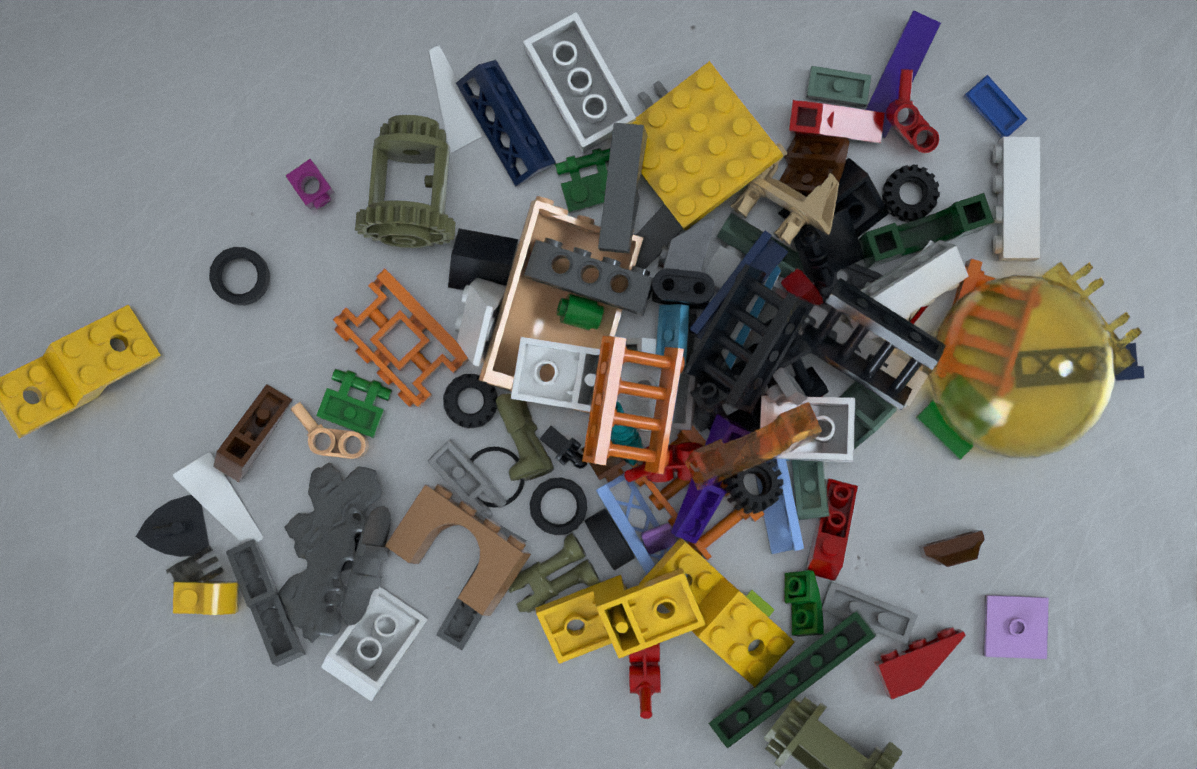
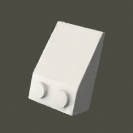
[455,278,506,366]
[759,396,855,463]
[321,586,428,702]

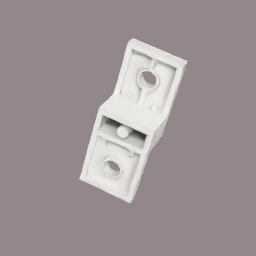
[511,337,680,422]

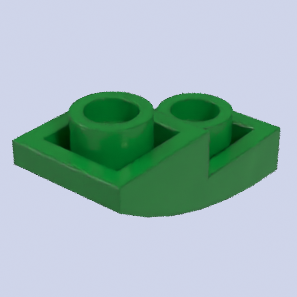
[785,570,824,637]

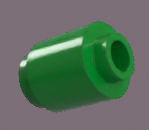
[556,293,604,331]

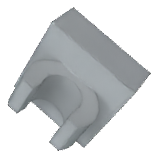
[766,367,808,406]

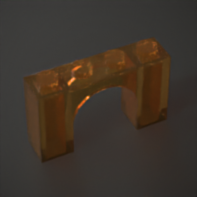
[685,402,822,491]

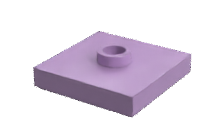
[984,595,1049,659]

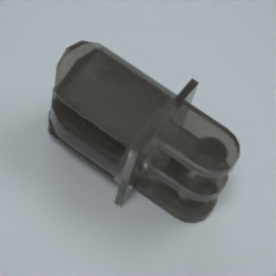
[166,546,224,585]

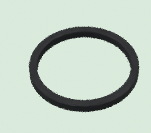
[470,446,525,508]

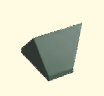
[839,381,897,449]

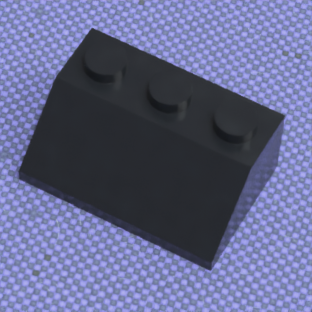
[778,158,889,238]

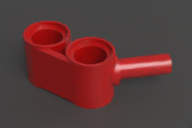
[886,69,939,153]
[624,442,704,482]
[629,643,661,719]

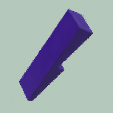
[865,10,941,138]
[671,414,751,544]

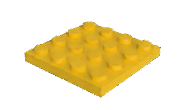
[630,61,783,231]

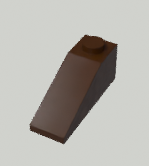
[213,384,292,482]

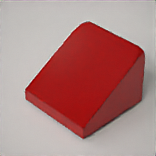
[781,269,823,305]

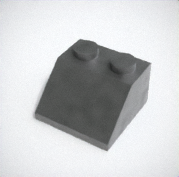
[658,218,715,272]

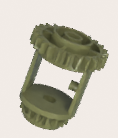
[355,115,456,248]
[763,696,903,769]

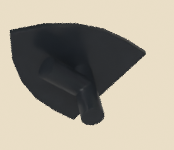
[135,495,211,557]

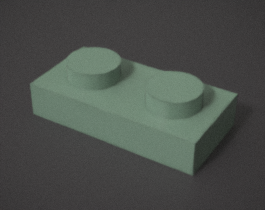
[806,66,872,107]
[792,460,829,520]

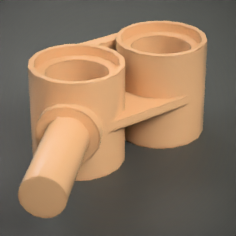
[291,402,369,459]

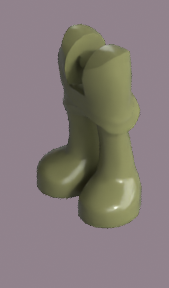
[496,394,554,481]
[508,533,600,613]

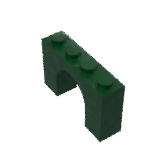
[858,193,994,269]

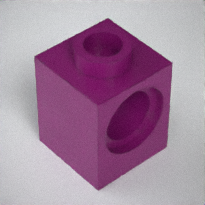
[285,159,335,209]

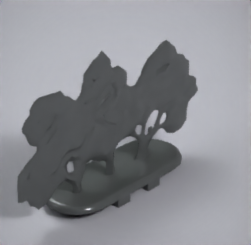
[279,463,391,643]

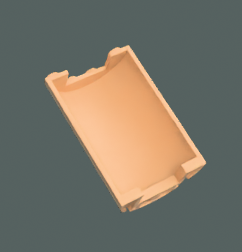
[479,196,643,414]

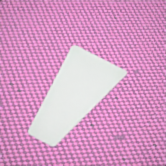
[173,452,263,544]

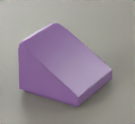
[641,523,676,554]

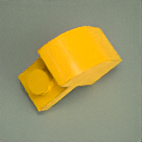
[173,581,239,615]

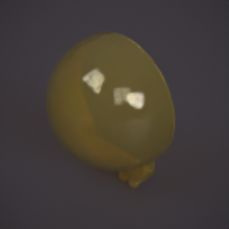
[928,262,1142,459]

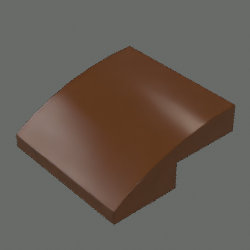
[779,134,849,197]

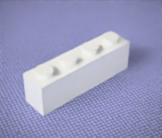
[993,137,1040,262]
[849,240,969,339]

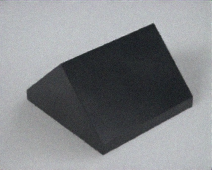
[448,228,518,291]

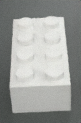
[523,12,636,153]

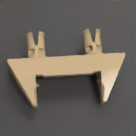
[730,143,839,245]

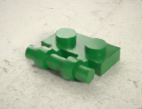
[555,148,611,214]
[316,369,392,438]

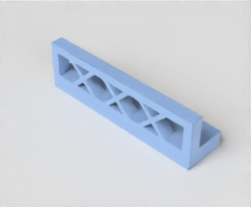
[748,433,804,554]
[596,474,687,577]

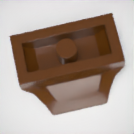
[919,530,985,567]

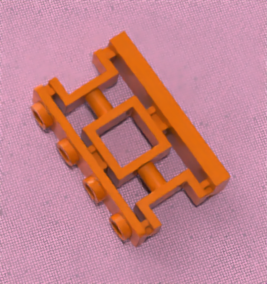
[333,269,469,408]

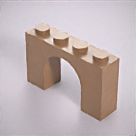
[385,484,531,616]

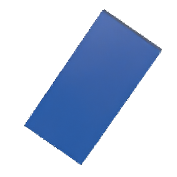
[963,74,1028,138]

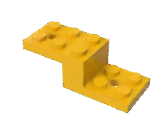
[0,305,161,439]
[639,538,795,687]
[535,568,706,664]

